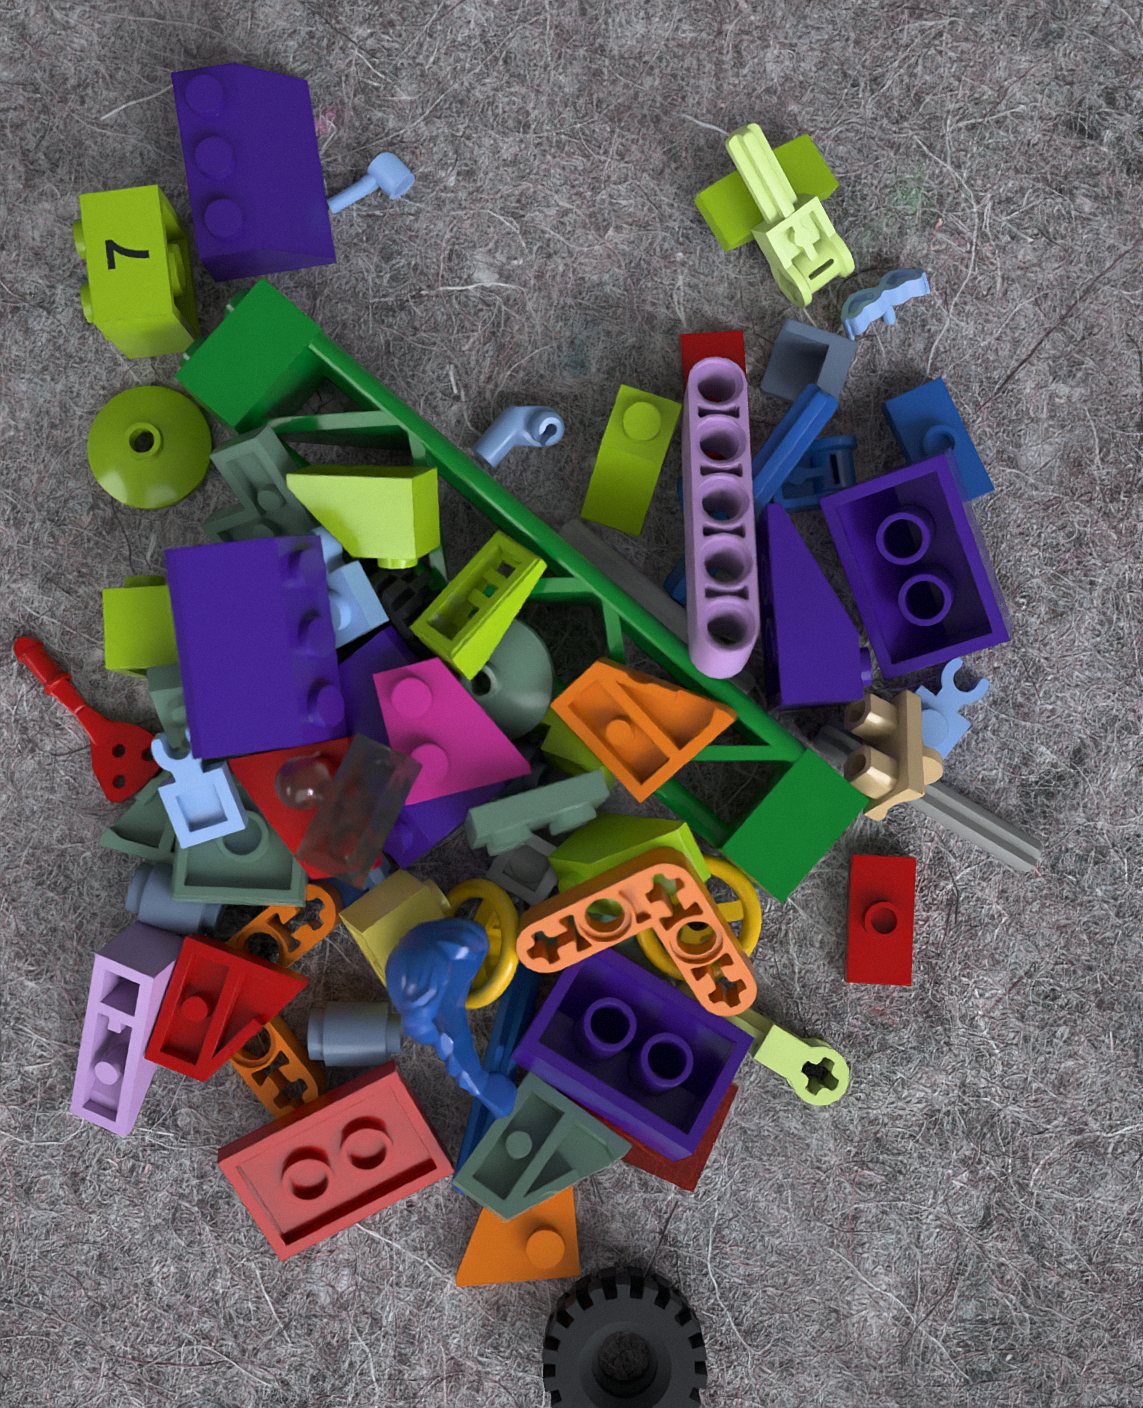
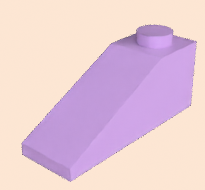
[70,920,185,1137]

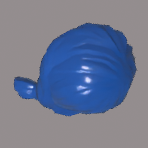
[385,917,518,1120]

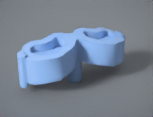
[840,268,931,340]

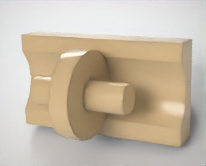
[844,689,943,821]

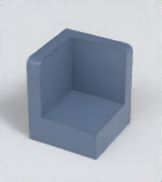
[759,318,858,404]

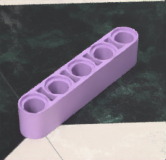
[680,356,759,679]

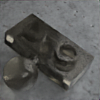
[274,733,423,889]

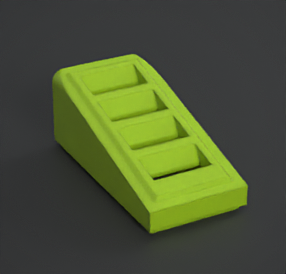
[410,530,547,681]

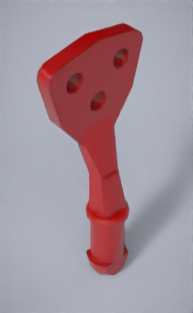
[13,634,164,803]

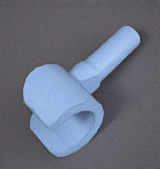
[326,152,415,214]

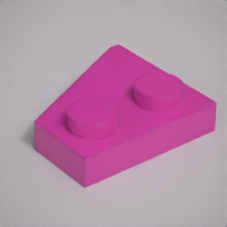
[373,658,533,806]

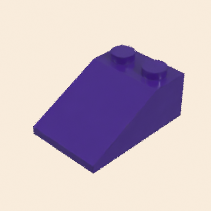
[754,503,872,712]

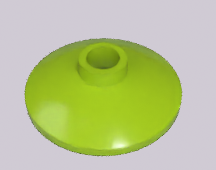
[87,386,213,510]

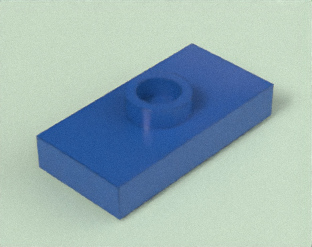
[880,377,995,502]

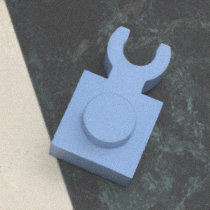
[306,526,389,649]
[912,657,989,761]
[151,727,249,849]

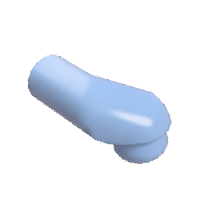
[471,405,565,469]

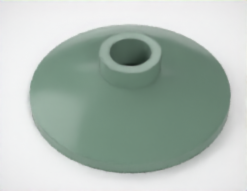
[434,615,555,740]

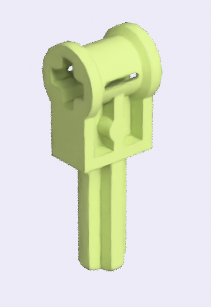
[725,122,855,308]
[676,981,849,1106]

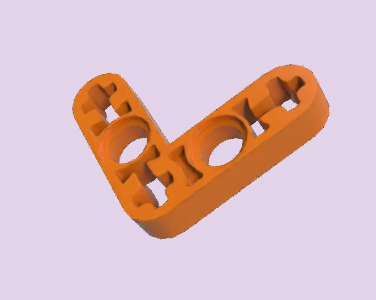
[516,847,757,1016]
[224,879,344,1118]

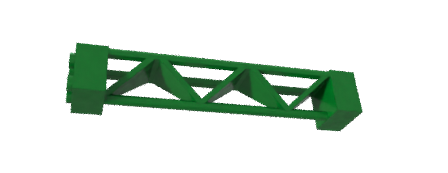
[174,277,870,905]

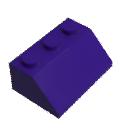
[171,63,337,282]
[818,446,1014,681]
[164,535,347,760]
[338,625,514,871]
[509,947,754,1162]

